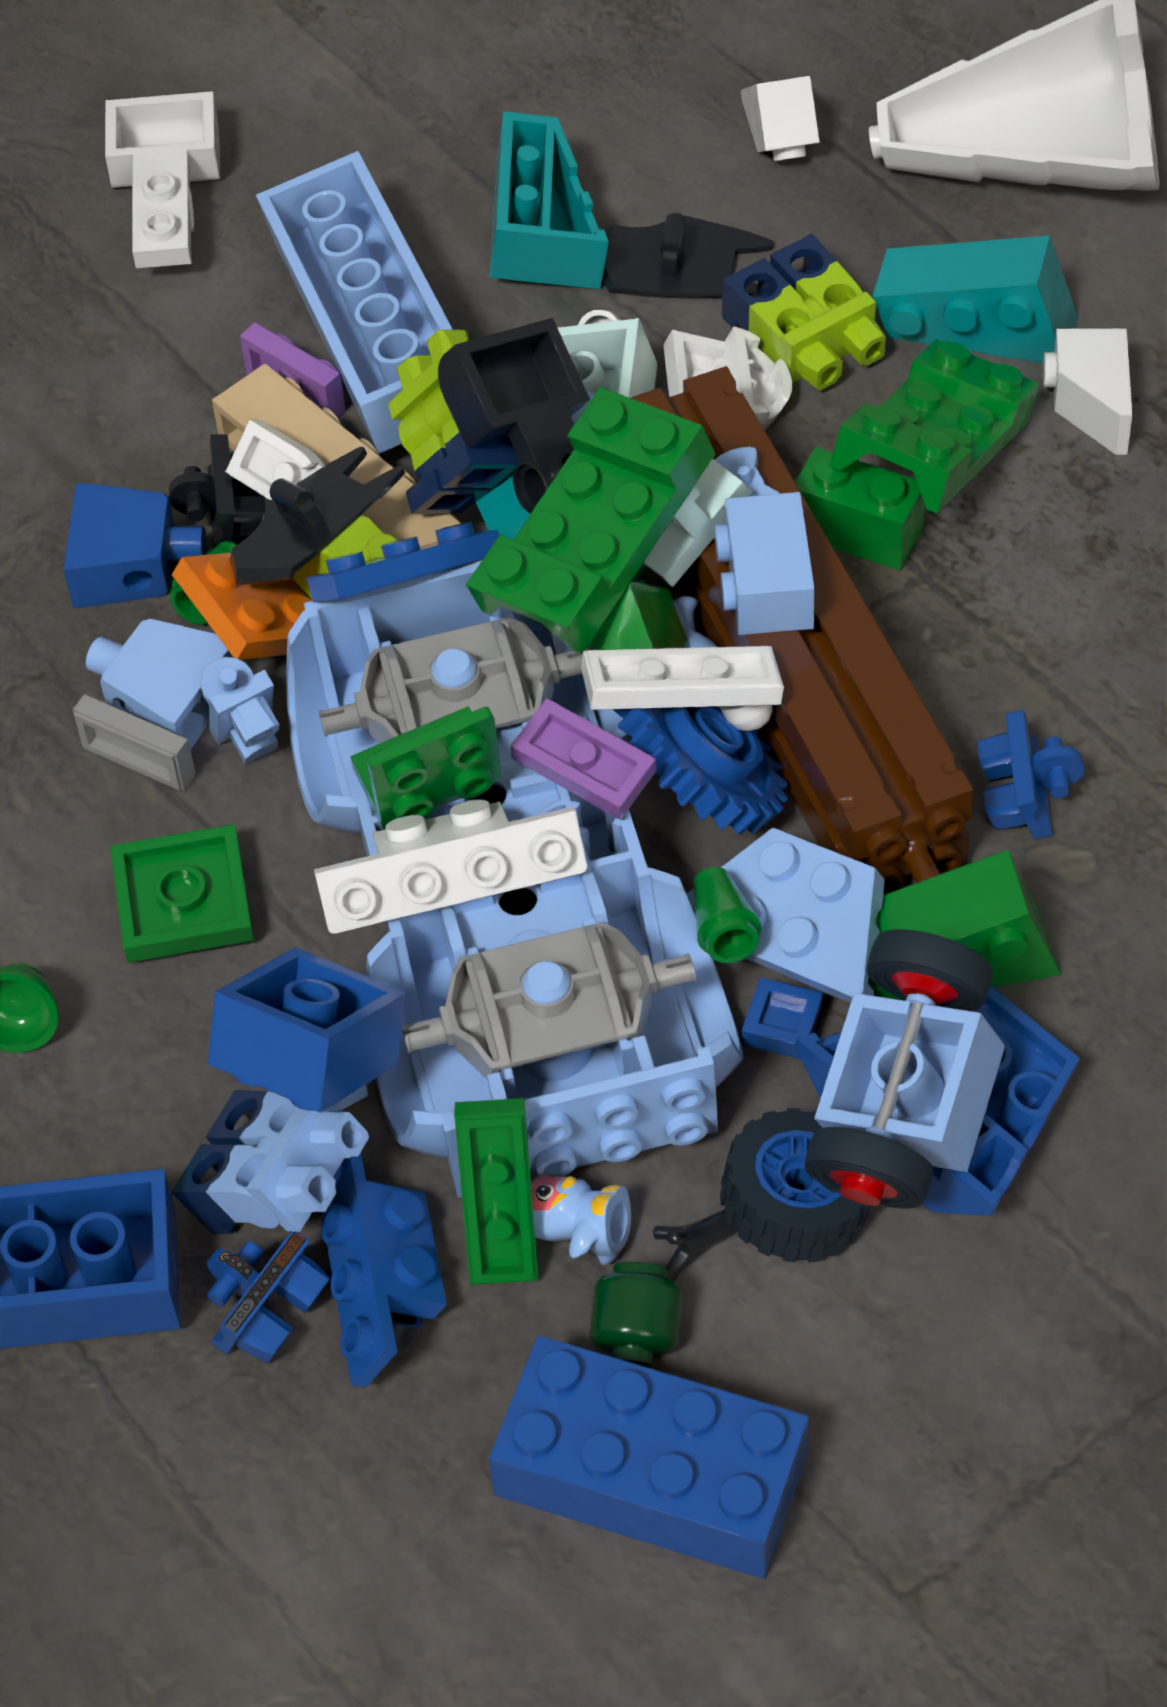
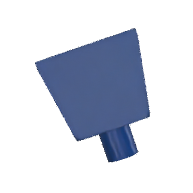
[63,483,207,608]

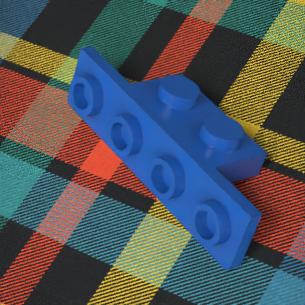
[321,1152,447,1388]

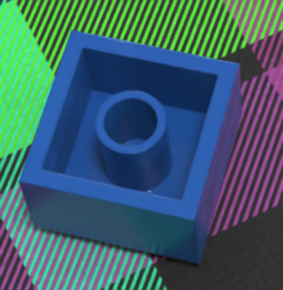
[208,947,407,1113]

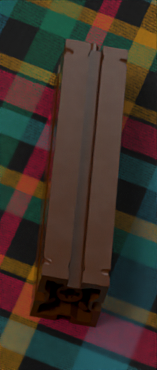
[630,366,973,895]

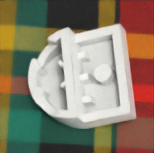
[663,326,792,431]

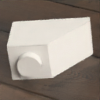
[741,76,819,161]
[1043,329,1132,455]

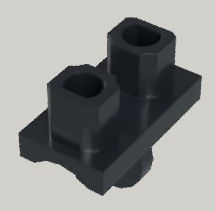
[168,434,265,549]

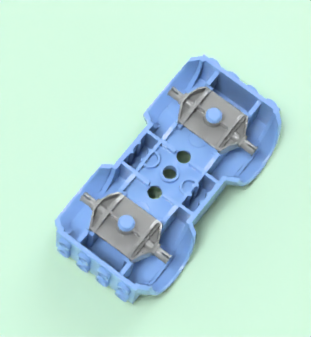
[286,561,744,1198]

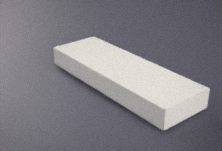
[581,646,784,710]

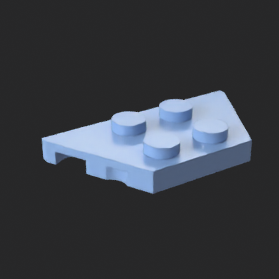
[687,828,885,1003]

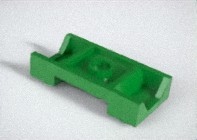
[830,339,1040,514]
[466,387,715,654]

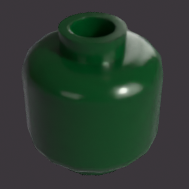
[589,1262,683,1368]

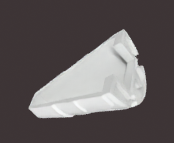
[869,0,1160,191]

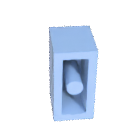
[714,492,814,635]

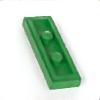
[454,1098,538,1285]

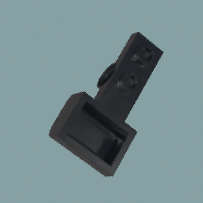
[438,318,590,514]

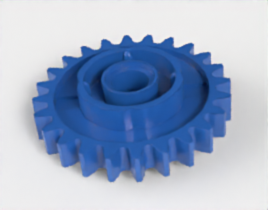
[613,706,788,835]

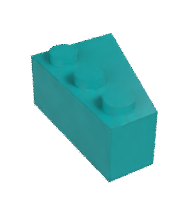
[489,111,609,289]
[872,236,1078,363]

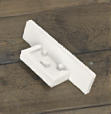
[314,800,587,934]

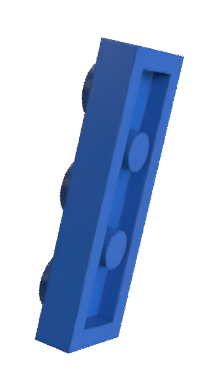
[307,522,499,602]

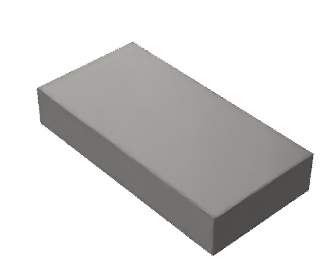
[72,694,196,792]

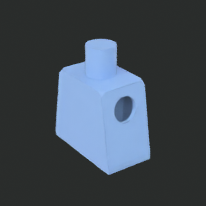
[86,619,234,750]

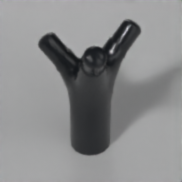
[653,1209,738,1282]

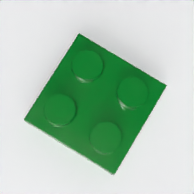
[110,824,254,963]

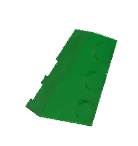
[868,849,1061,1001]

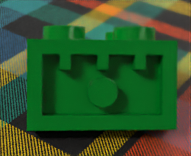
[350,706,502,830]

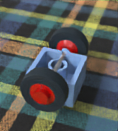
[805,929,1005,1209]

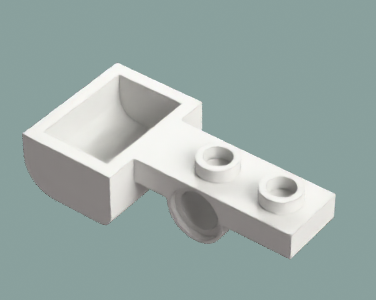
[105,91,220,268]

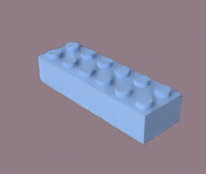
[256,151,453,453]

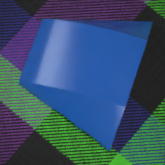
[795,986,1080,1216]

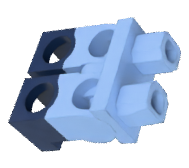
[171,1090,369,1234]

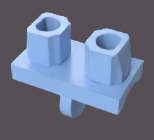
[201,657,279,765]

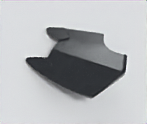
[602,213,774,297]
[230,447,405,585]

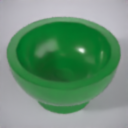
[0,963,59,1053]

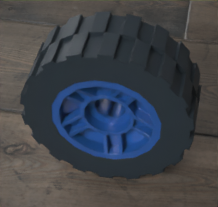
[720,1108,870,1263]

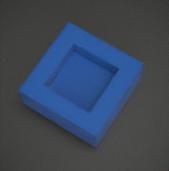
[742,977,823,1059]

